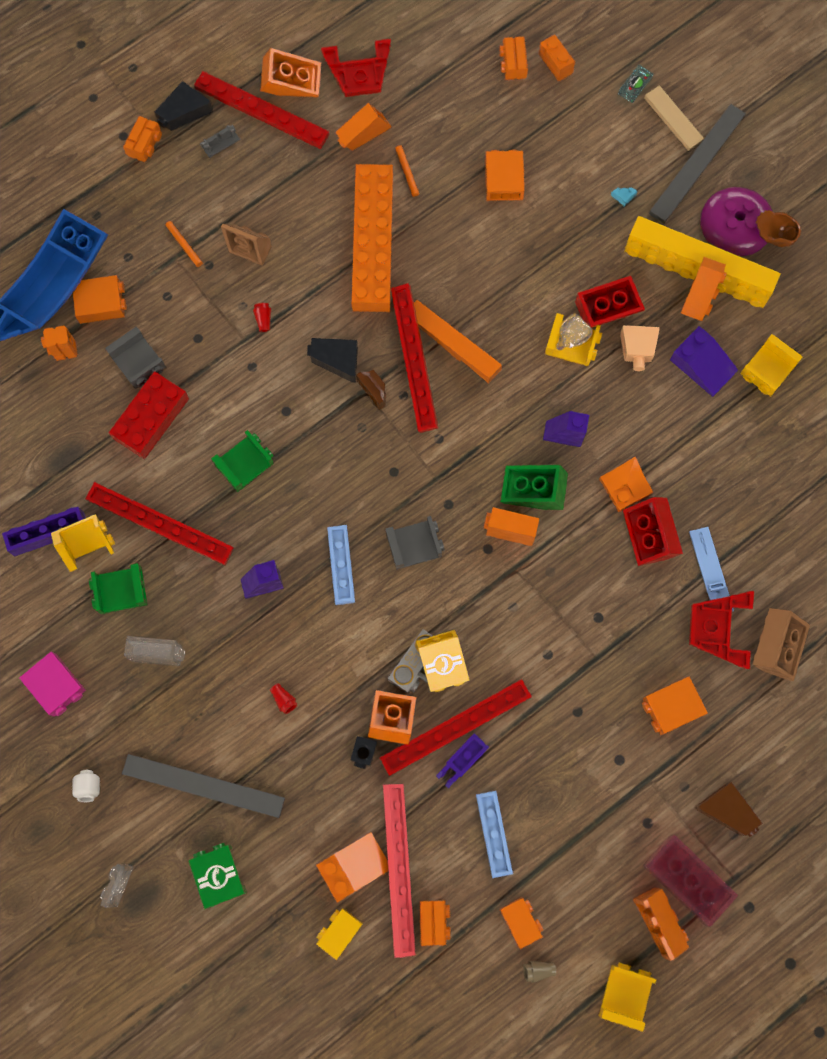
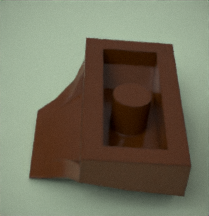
[356,370,386,410]

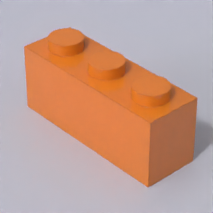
[681,257,727,321]

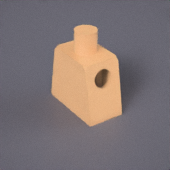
[620,325,659,371]

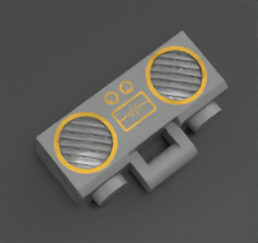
[388,629,432,695]

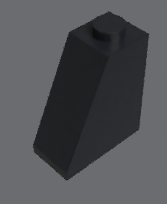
[154,81,213,131]
[307,338,358,383]

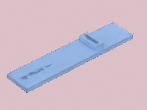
[689,527,734,612]

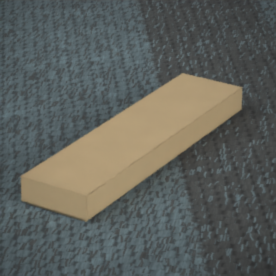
[644,85,704,151]

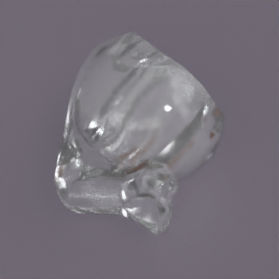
[556,313,593,350]

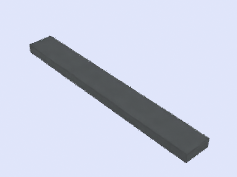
[649,104,746,224]
[122,754,285,818]

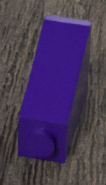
[543,411,589,447]
[240,560,284,599]

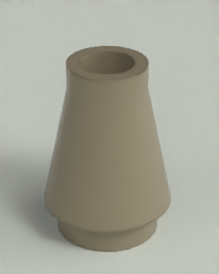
[523,961,556,983]

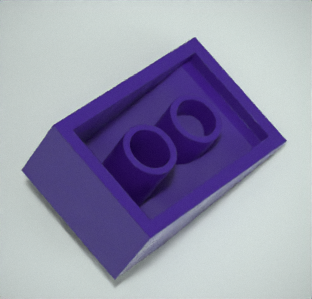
[670,326,738,397]

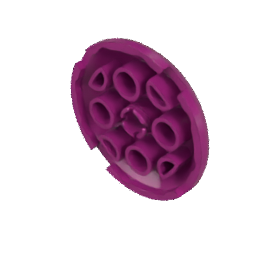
[700,187,773,257]

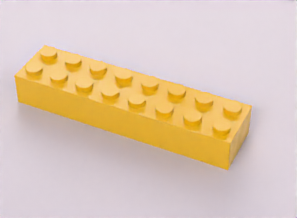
[624,216,781,308]

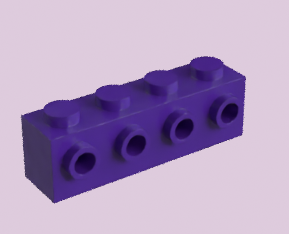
[2,507,86,557]

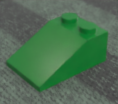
[500,465,568,510]

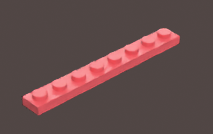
[383,784,415,958]

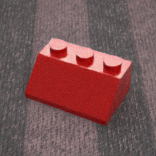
[575,276,645,328]
[623,497,683,566]

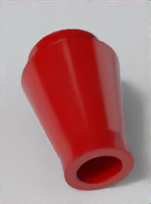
[253,303,271,332]
[270,683,298,714]

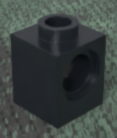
[350,736,377,769]

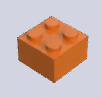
[368,690,416,744]

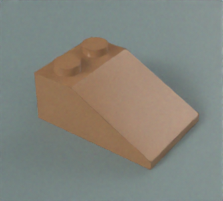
[221,224,272,266]

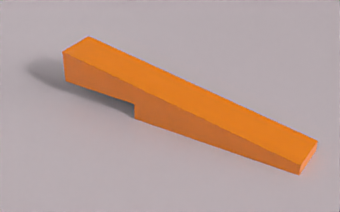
[414,300,502,384]

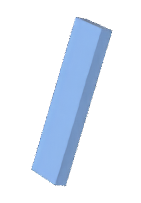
[327,525,355,605]
[476,791,513,878]

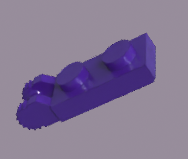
[436,733,489,788]

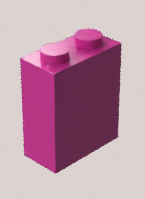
[19,651,86,717]

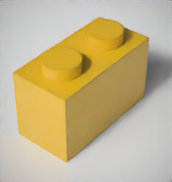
[316,908,363,960]

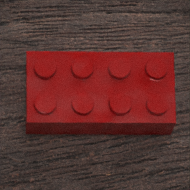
[108,371,189,460]

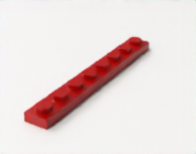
[194,71,329,149]
[391,283,438,433]
[85,482,234,566]
[380,679,532,776]

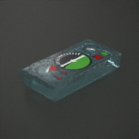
[618,65,654,103]

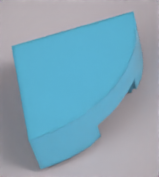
[611,187,638,206]

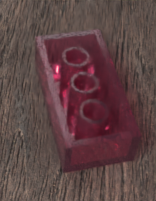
[643,835,738,927]

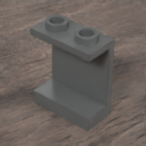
[105,326,166,389]
[385,516,445,570]

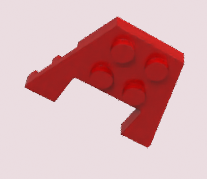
[321,39,391,97]
[689,591,754,669]

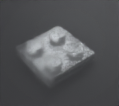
[100,863,134,908]

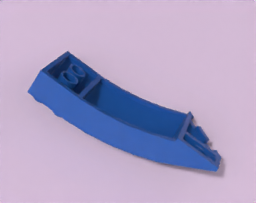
[0,209,108,341]

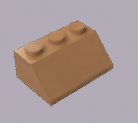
[753,608,810,681]

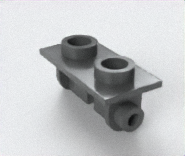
[200,125,240,158]

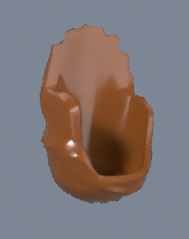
[756,210,801,247]

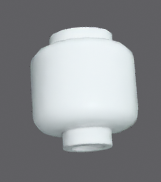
[72,770,100,802]

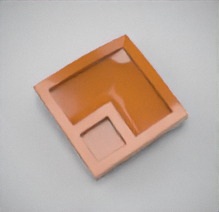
[599,457,653,512]

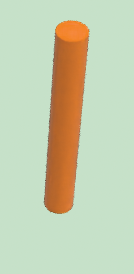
[395,145,419,197]
[165,221,203,267]

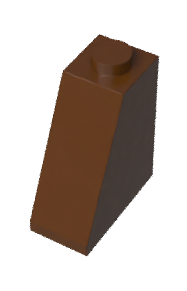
[695,782,763,837]

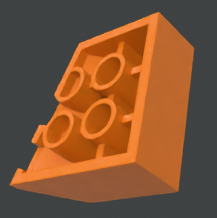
[633,888,689,961]

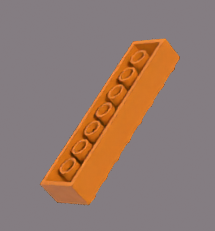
[352,164,393,312]

